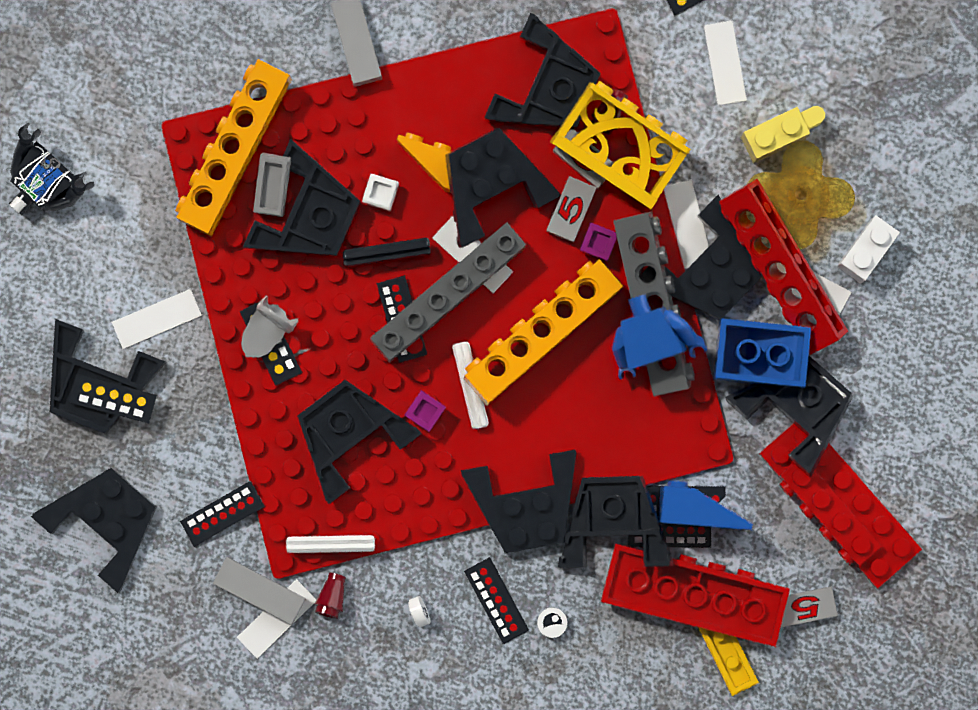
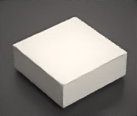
[362,174,399,211]

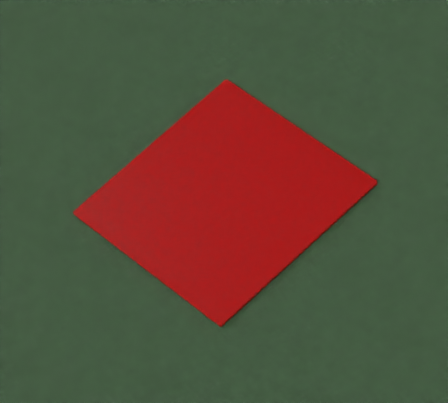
[161,8,733,579]

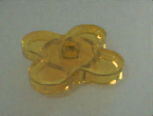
[747,140,855,250]

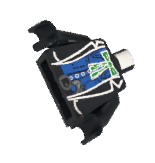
[9,123,94,216]

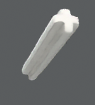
[453,342,489,429]
[286,535,375,553]

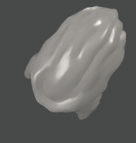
[241,296,298,358]

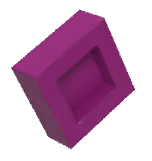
[580,223,617,262]
[405,390,446,432]

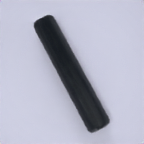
[343,238,431,267]

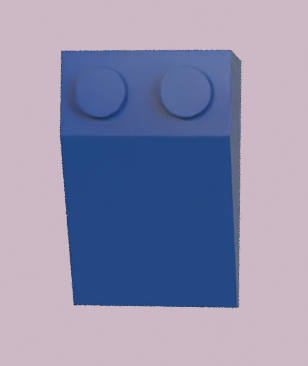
[713,318,811,387]
[658,481,752,530]

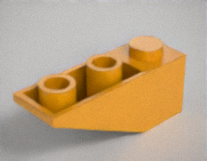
[397,133,451,192]

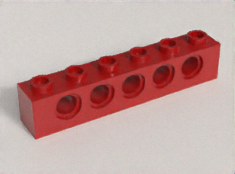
[719,178,848,355]

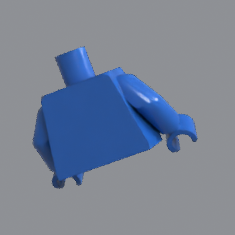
[612,294,707,379]

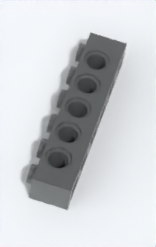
[613,212,695,396]
[370,223,526,363]

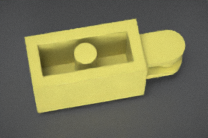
[741,106,825,163]

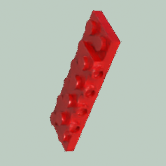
[758,423,922,589]
[600,544,790,647]

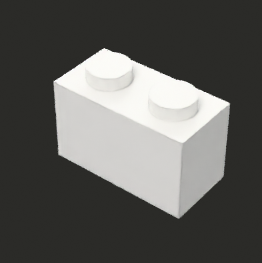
[837,215,900,284]

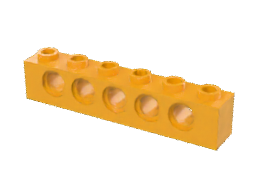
[175,59,292,236]
[463,259,623,406]

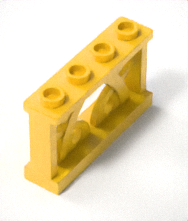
[550,81,691,209]

